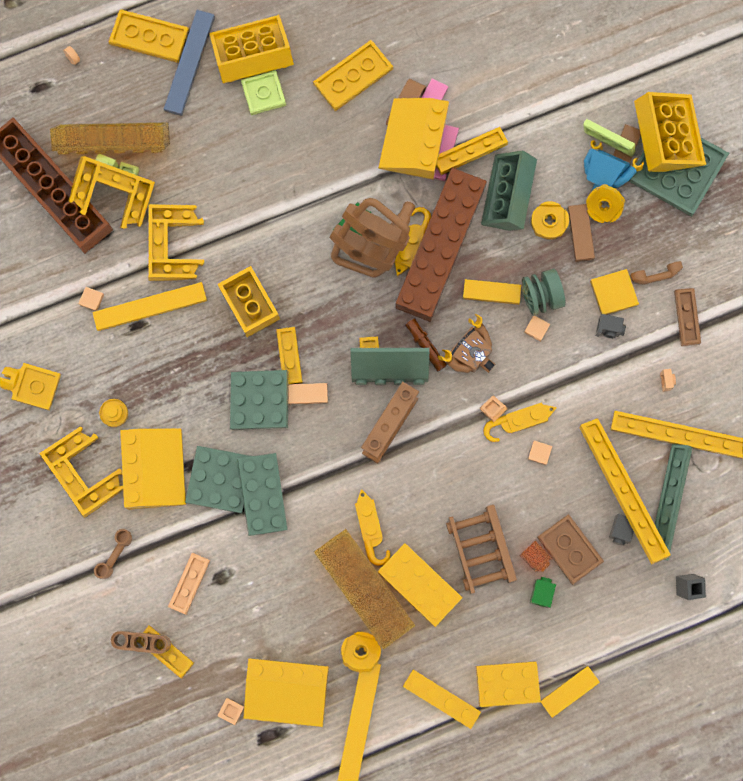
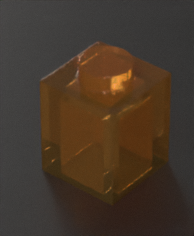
[519,541,552,572]

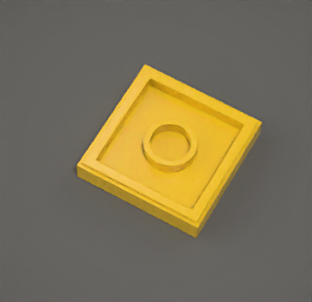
[590,269,639,315]

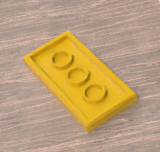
[109,9,190,63]
[313,40,393,111]

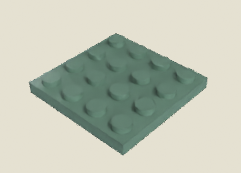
[629,137,729,217]

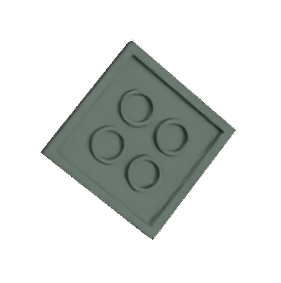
[230,370,288,430]
[185,446,251,514]

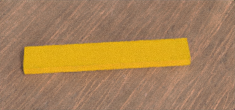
[92,282,207,331]
[337,664,381,781]

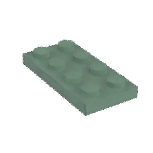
[237,453,288,536]

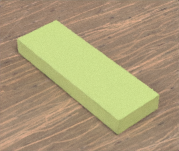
[583,119,636,156]

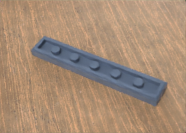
[164,10,215,116]

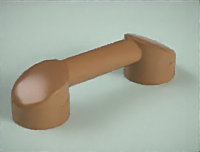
[630,261,683,284]
[94,529,132,579]

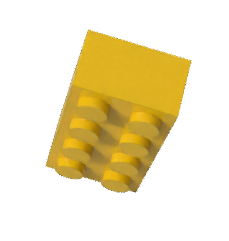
[378,543,462,627]

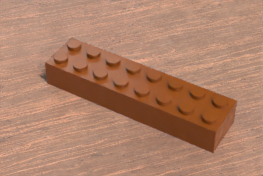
[0,117,113,254]
[395,168,487,322]

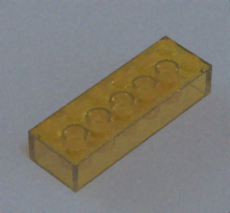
[50,122,170,155]
[314,529,415,650]

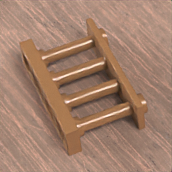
[361,382,419,464]
[446,504,517,594]

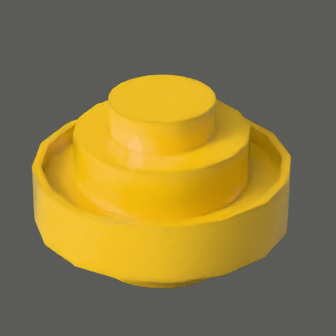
[99,399,128,427]

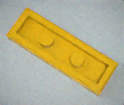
[463,279,521,305]
[276,327,303,385]
[137,625,194,679]
[541,666,600,718]

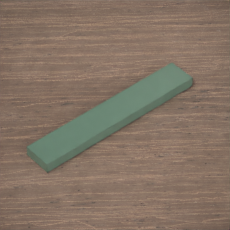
[655,444,693,561]

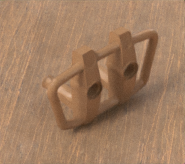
[329,198,415,278]

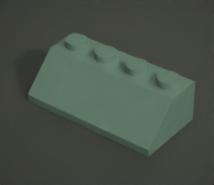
[481,151,537,231]

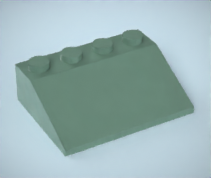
[351,348,430,385]

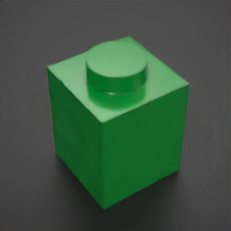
[530,577,556,608]

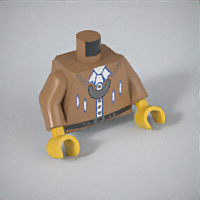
[438,314,496,373]

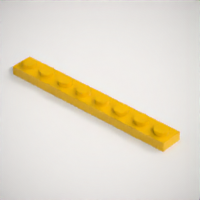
[610,411,743,459]
[579,418,671,565]

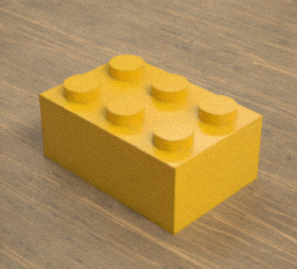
[217,266,280,338]
[475,661,541,707]

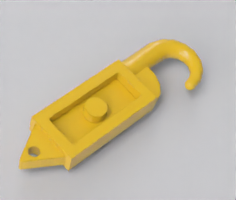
[394,207,431,277]
[483,402,556,442]
[355,489,390,566]

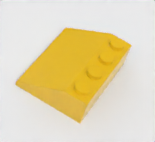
[209,15,294,83]
[634,92,706,172]
[378,98,449,180]
[120,428,186,510]
[244,658,329,727]

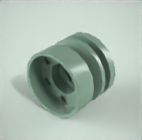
[522,268,566,316]

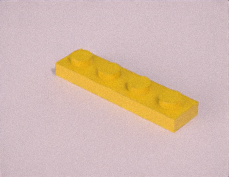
[436,127,508,175]
[403,670,481,729]

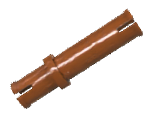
[405,318,447,372]

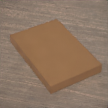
[537,514,604,585]

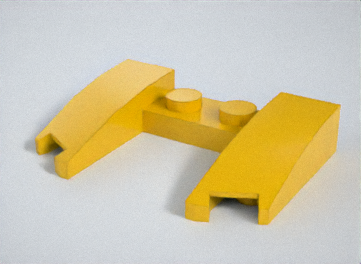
[69,156,155,229]
[149,204,204,281]
[39,426,123,518]

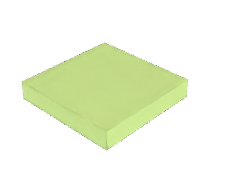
[241,70,286,115]

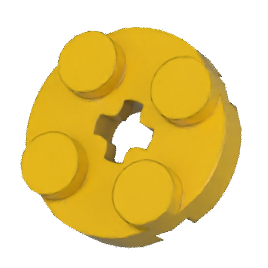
[586,184,625,223]
[531,201,569,240]
[341,632,381,672]

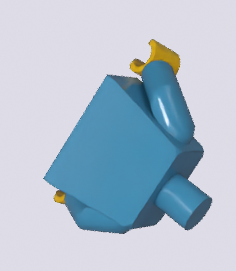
[583,140,644,190]

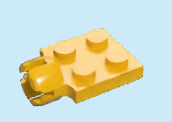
[0,363,61,411]

